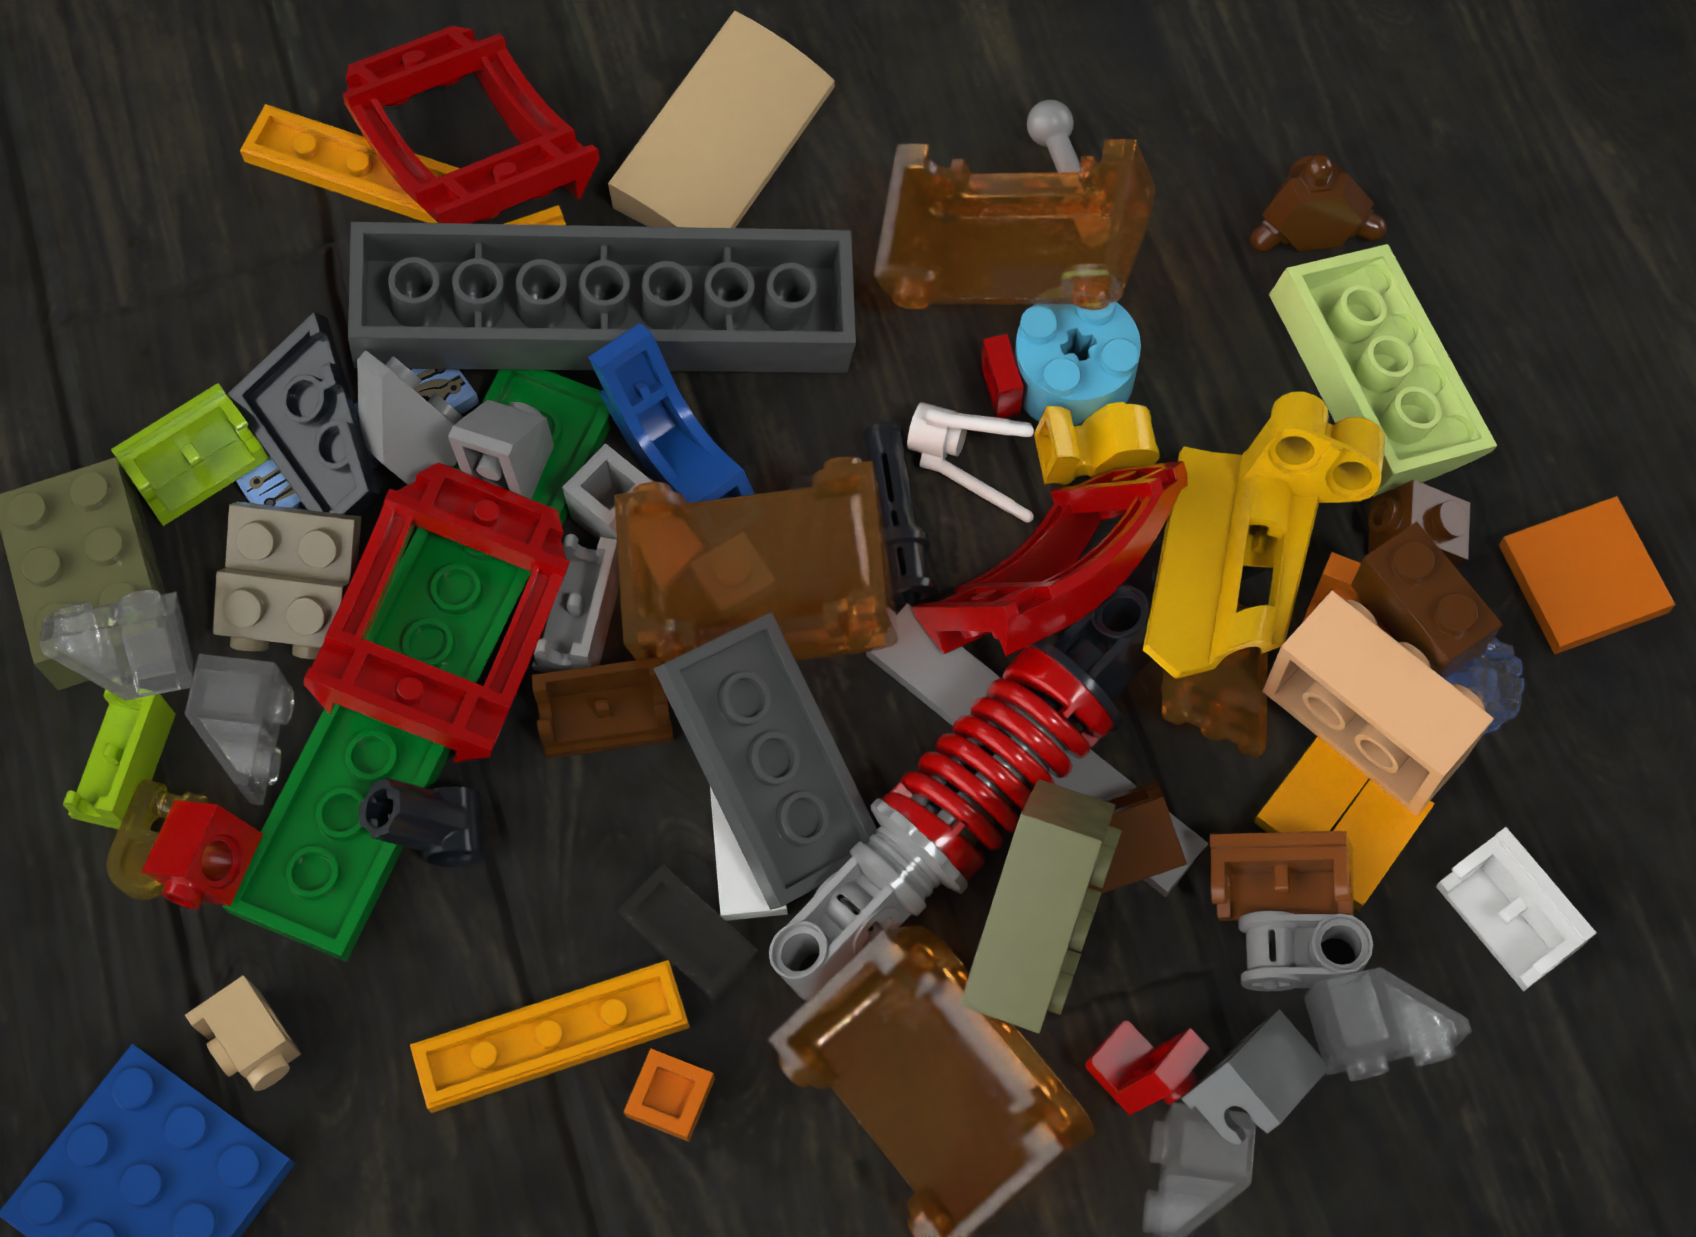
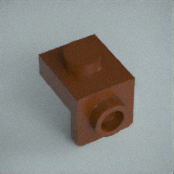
[1368,480,1470,565]

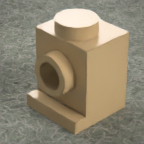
[185,975,301,1091]

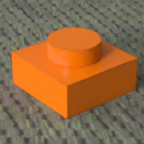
[624,1048,715,1142]

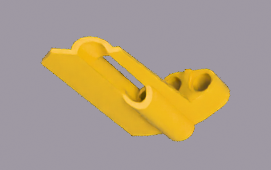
[1143,392,1385,679]

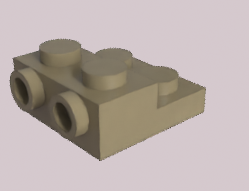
[213,501,361,659]

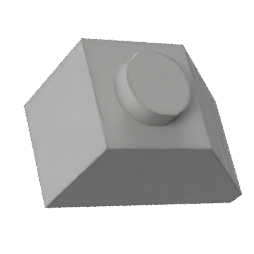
[448,399,554,499]

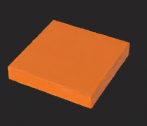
[1499,496,1675,655]

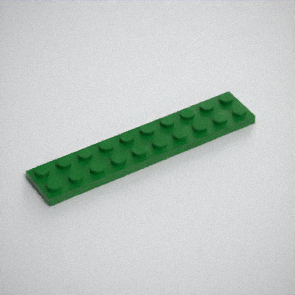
[222,370,614,962]

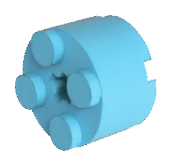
[1015,287,1141,426]

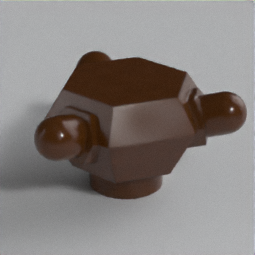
[1250,154,1387,253]

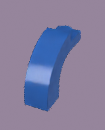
[588,323,763,548]

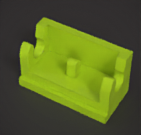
[111,383,270,526]
[63,682,176,833]

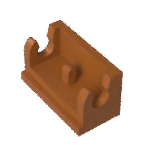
[1210,831,1354,921]

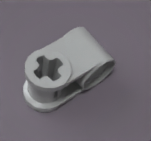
[1238,911,1373,991]

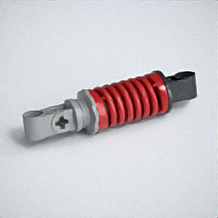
[769,585,1153,1003]

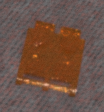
[1161,602,1268,758]

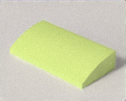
[1269,244,1497,497]

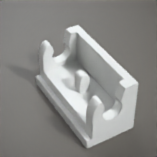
[1436,827,1596,992]

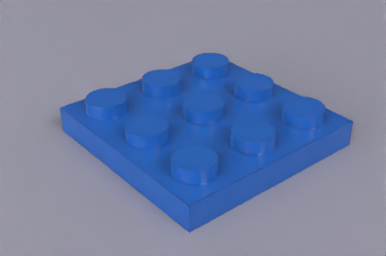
[0,1044,296,1237]

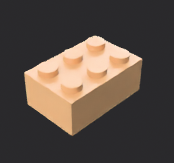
[1262,591,1494,816]

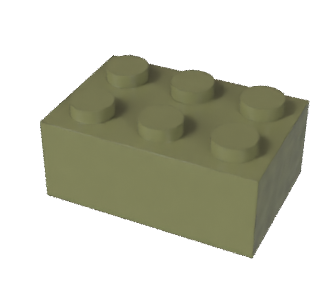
[0,457,181,691]
[959,779,1122,1033]

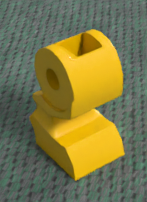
[1034,402,1160,485]

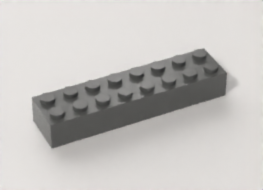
[348,222,856,373]

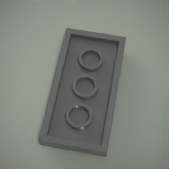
[654,612,877,910]

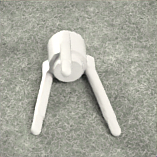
[907,402,1034,523]

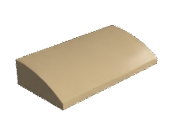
[608,10,835,228]

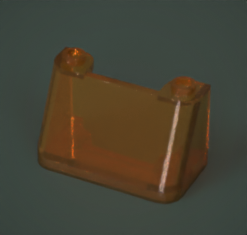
[874,139,1155,310]
[614,457,898,664]
[768,925,1095,1237]

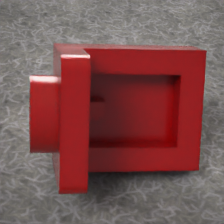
[1085,1021,1209,1116]

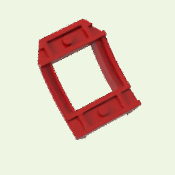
[342,26,600,224]
[912,461,1188,656]
[303,462,571,763]

